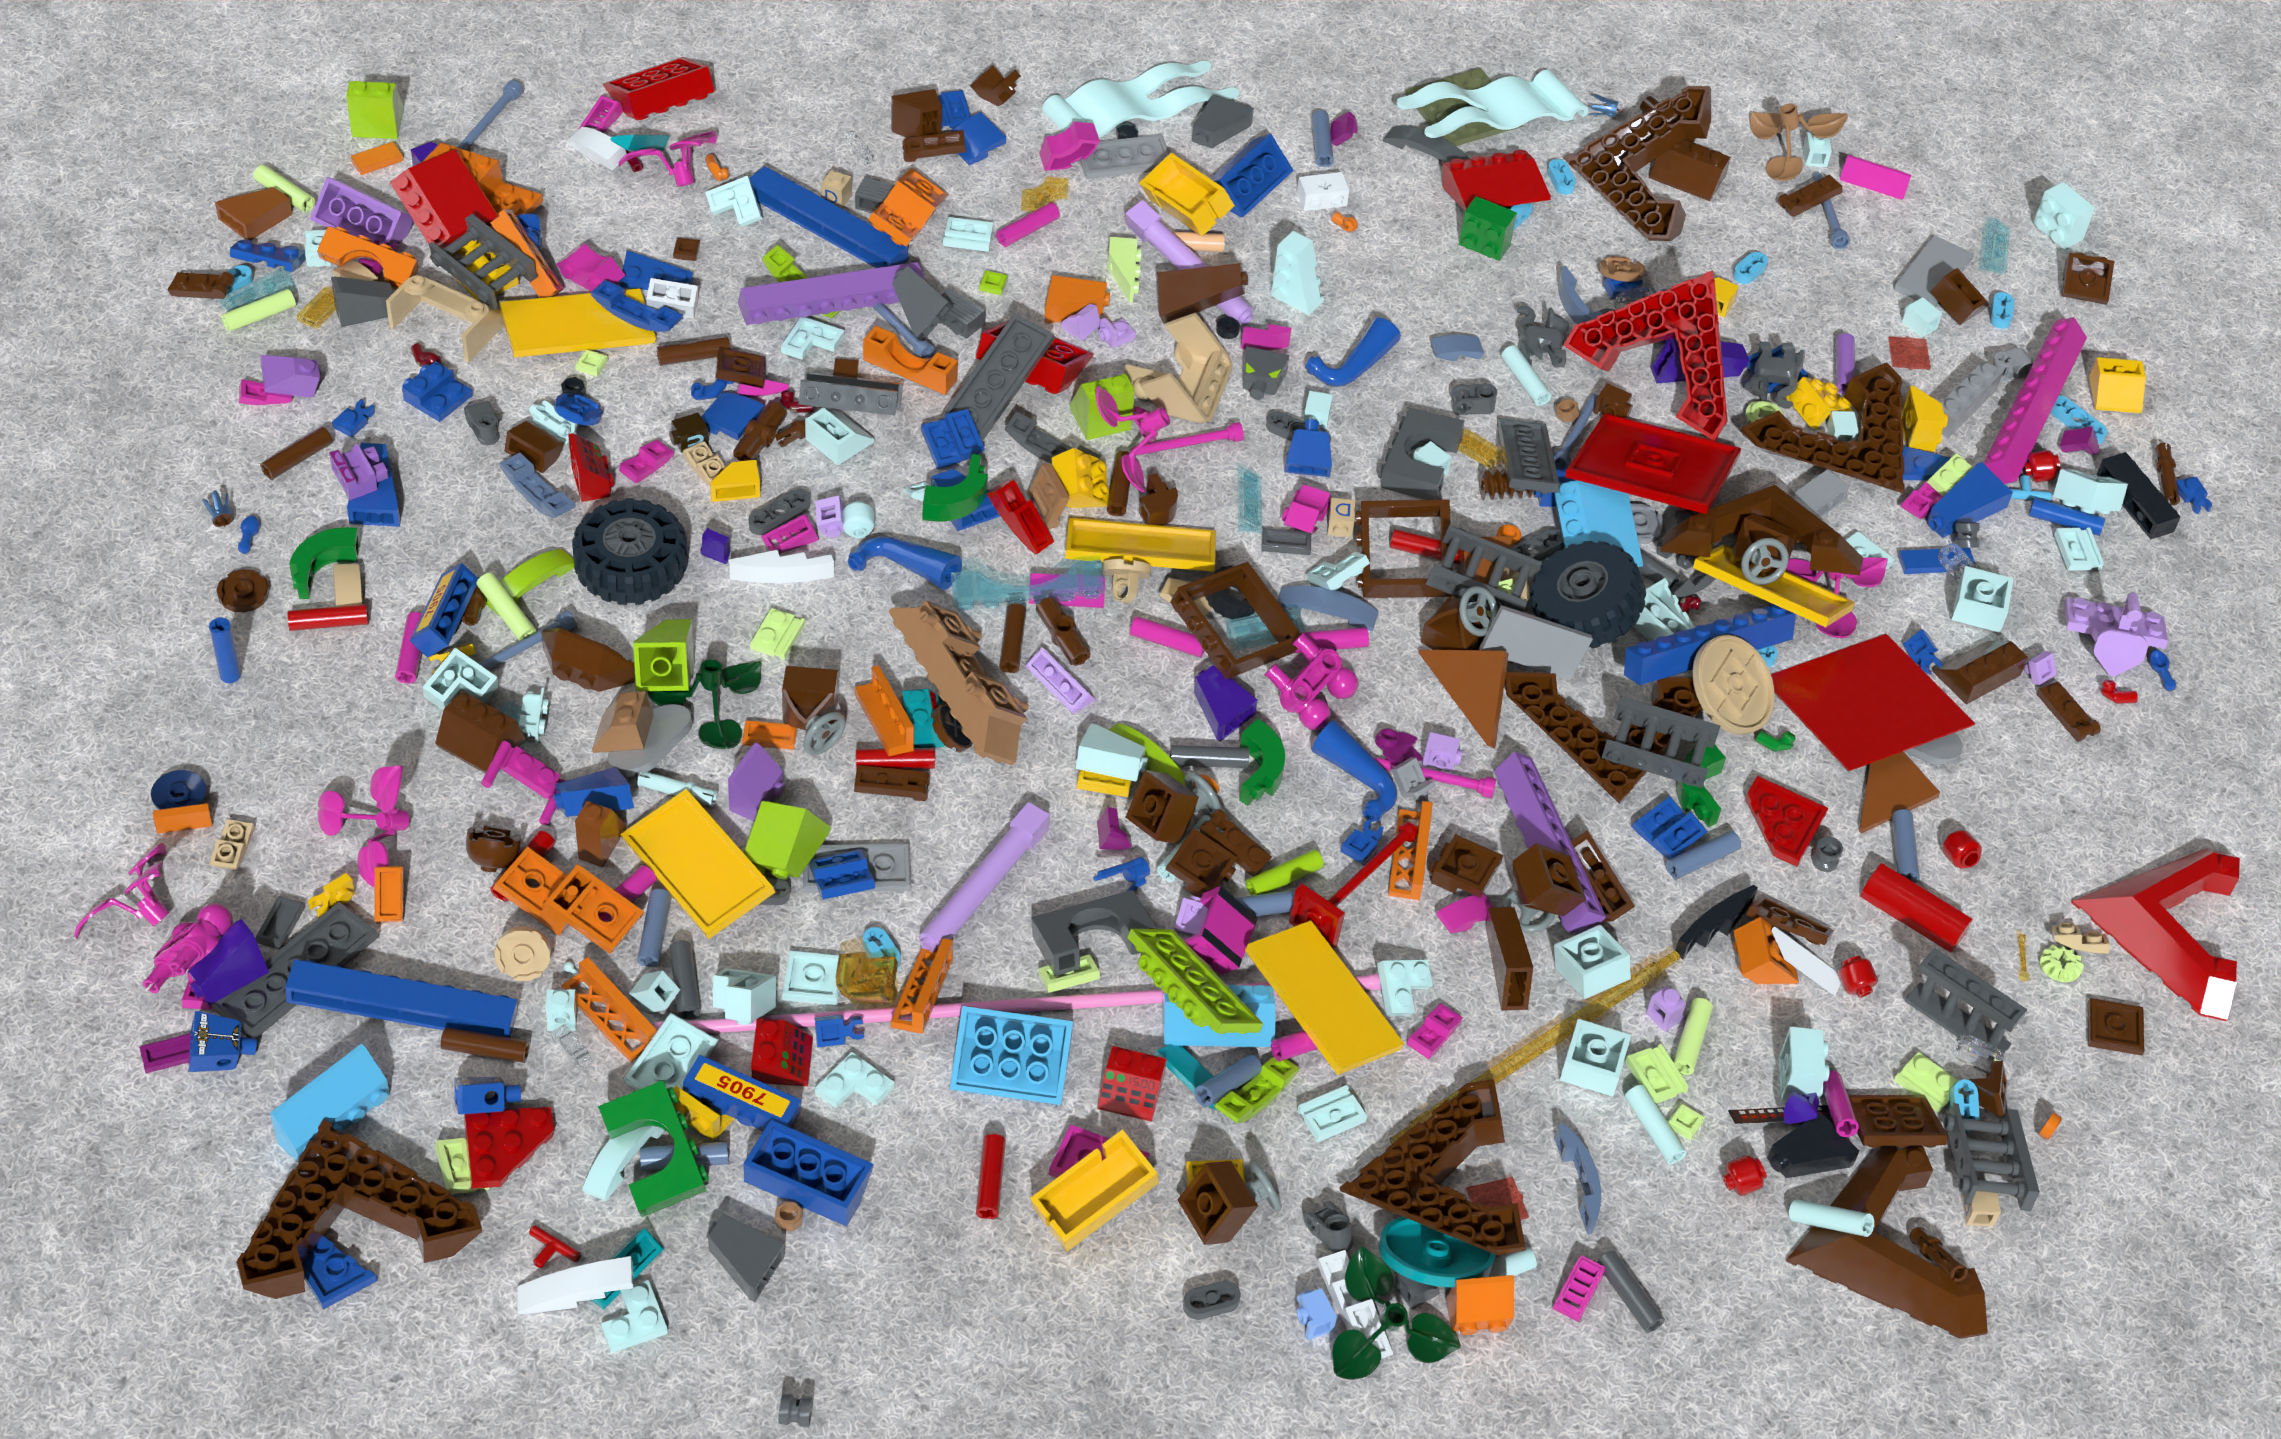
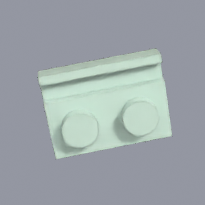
[943,217,993,252]
[2054,528,2104,571]
[1297,1085,1367,1143]

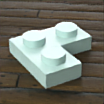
[706,176,763,227]
[781,317,844,360]
[1305,552,1370,590]
[1377,960,1433,1016]
[815,1052,895,1108]
[601,1280,668,1353]

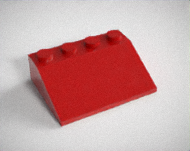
[603,57,715,121]
[390,149,498,256]
[1442,150,1551,211]
[976,320,1094,394]

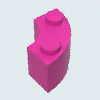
[1039,121,1100,171]
[556,243,625,292]
[1282,484,1332,534]

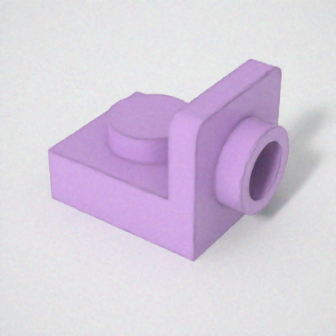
[1098,318,1136,348]
[1174,896,1209,935]

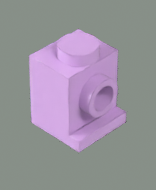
[815,496,846,538]
[1422,732,1463,770]
[1646,986,1686,1032]

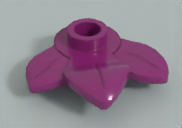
[1375,728,1423,765]

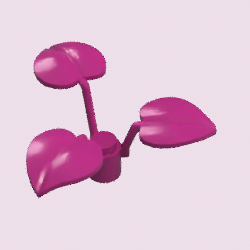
[618,131,717,187]
[1096,385,1170,493]
[1785,557,1888,639]
[317,765,409,887]
[74,843,170,939]

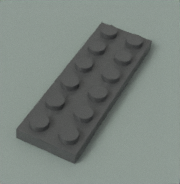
[938,313,1055,442]
[1498,418,1559,494]
[213,902,379,1038]

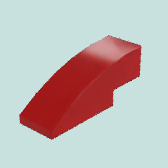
[986,479,1054,555]

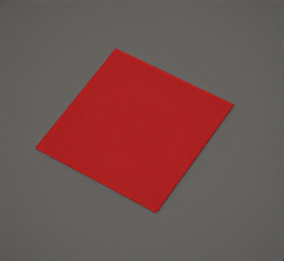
[1771,634,1976,772]

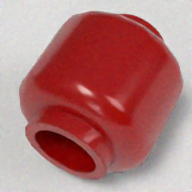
[2024,450,2061,483]
[1942,830,1982,869]
[1838,956,1878,998]
[1722,1154,1767,1196]

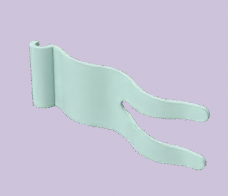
[1042,60,1240,138]
[1396,69,1588,138]

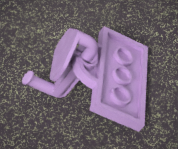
[2064,592,2168,676]

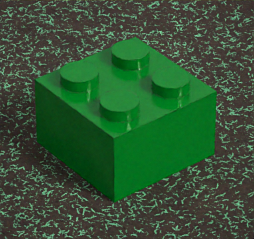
[1459,196,1517,261]

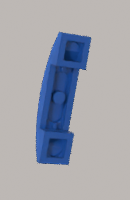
[591,280,683,332]

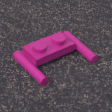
[481,741,566,825]

